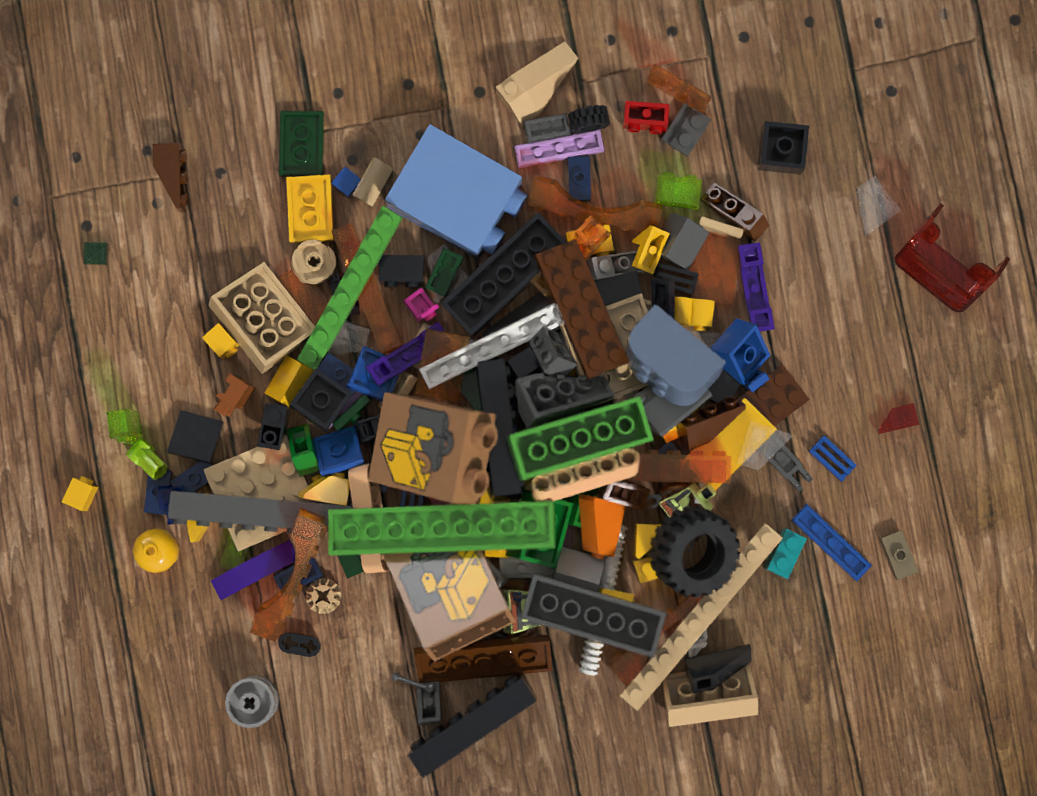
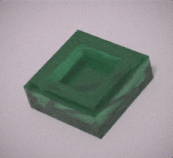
[83,242,108,265]

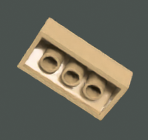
[662,664,758,727]

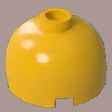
[133,528,179,573]

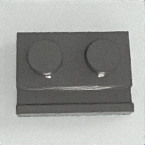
[661,103,711,157]

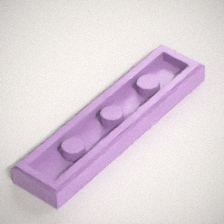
[515,129,604,168]

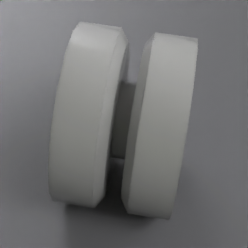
[225,675,279,728]

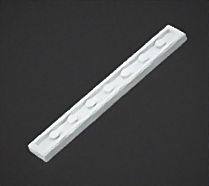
[419,303,562,389]

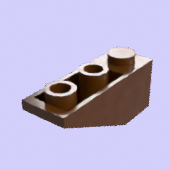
[153,143,188,212]
[700,182,769,242]
[677,396,746,450]

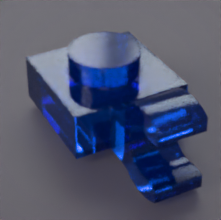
[158,485,181,525]

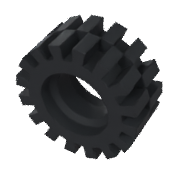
[568,105,610,134]

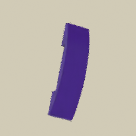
[738,242,775,332]
[366,322,450,386]
[211,540,300,600]

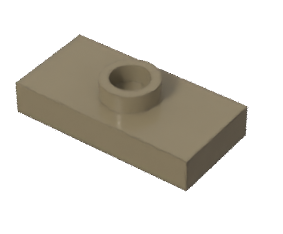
[880,530,918,580]

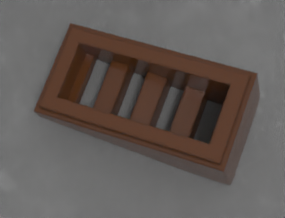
[598,480,651,510]

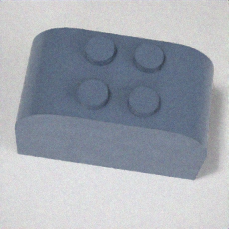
[626,304,726,406]

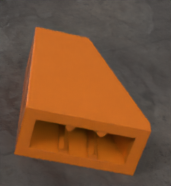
[579,494,626,560]

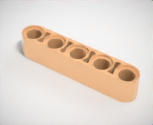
[532,448,639,502]
[348,463,390,573]

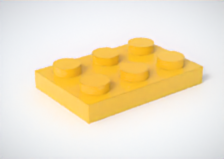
[286,175,334,243]

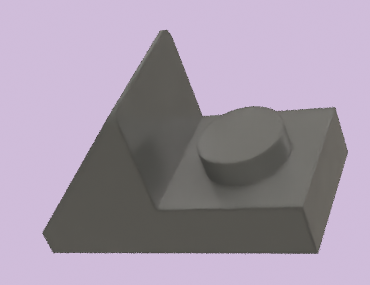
[417,681,442,725]

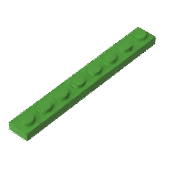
[297,206,403,370]

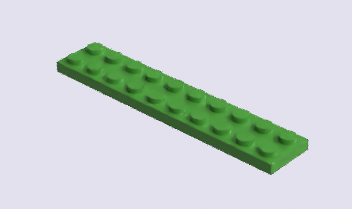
[328,501,555,556]

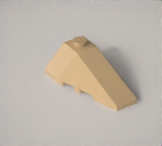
[496,41,578,128]

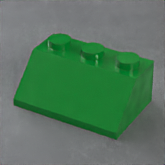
[505,490,573,569]

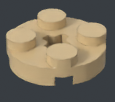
[291,240,336,284]

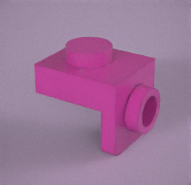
[403,288,439,323]

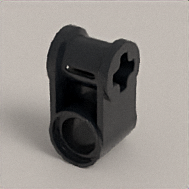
[353,415,380,444]

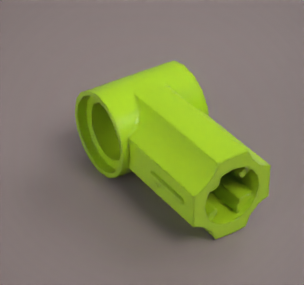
[125,437,168,480]

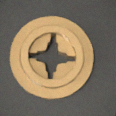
[306,578,341,614]

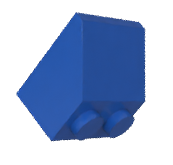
[710,318,770,385]

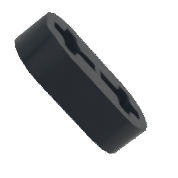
[278,632,321,657]

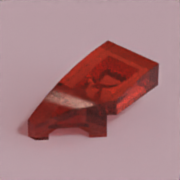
[878,403,920,434]

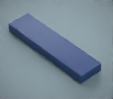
[791,504,872,581]

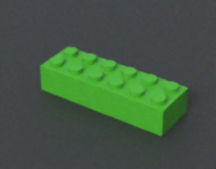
[506,396,653,481]

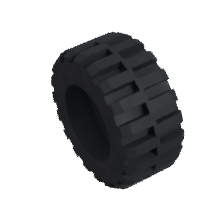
[649,506,740,598]

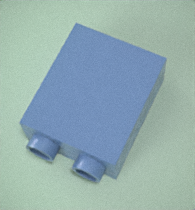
[385,124,528,260]

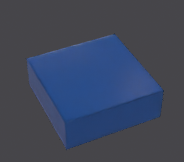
[331,167,361,198]
[743,370,769,392]

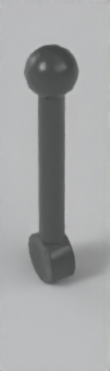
[392,672,434,694]

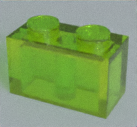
[654,172,702,210]
[106,409,143,444]

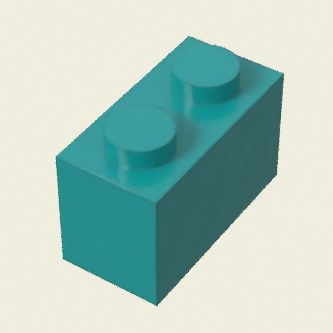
[764,529,807,579]

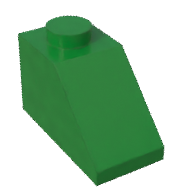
[287,423,319,477]

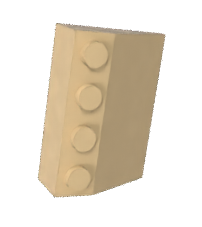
[208,262,315,374]

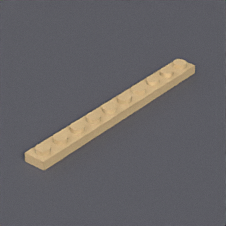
[620,523,783,711]

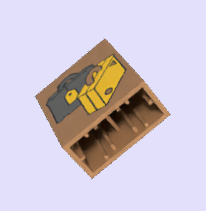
[368,392,497,504]
[383,551,516,661]

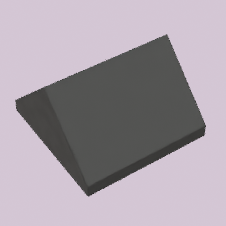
[660,212,709,270]

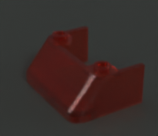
[895,203,1010,312]

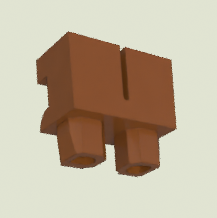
[213,373,256,417]

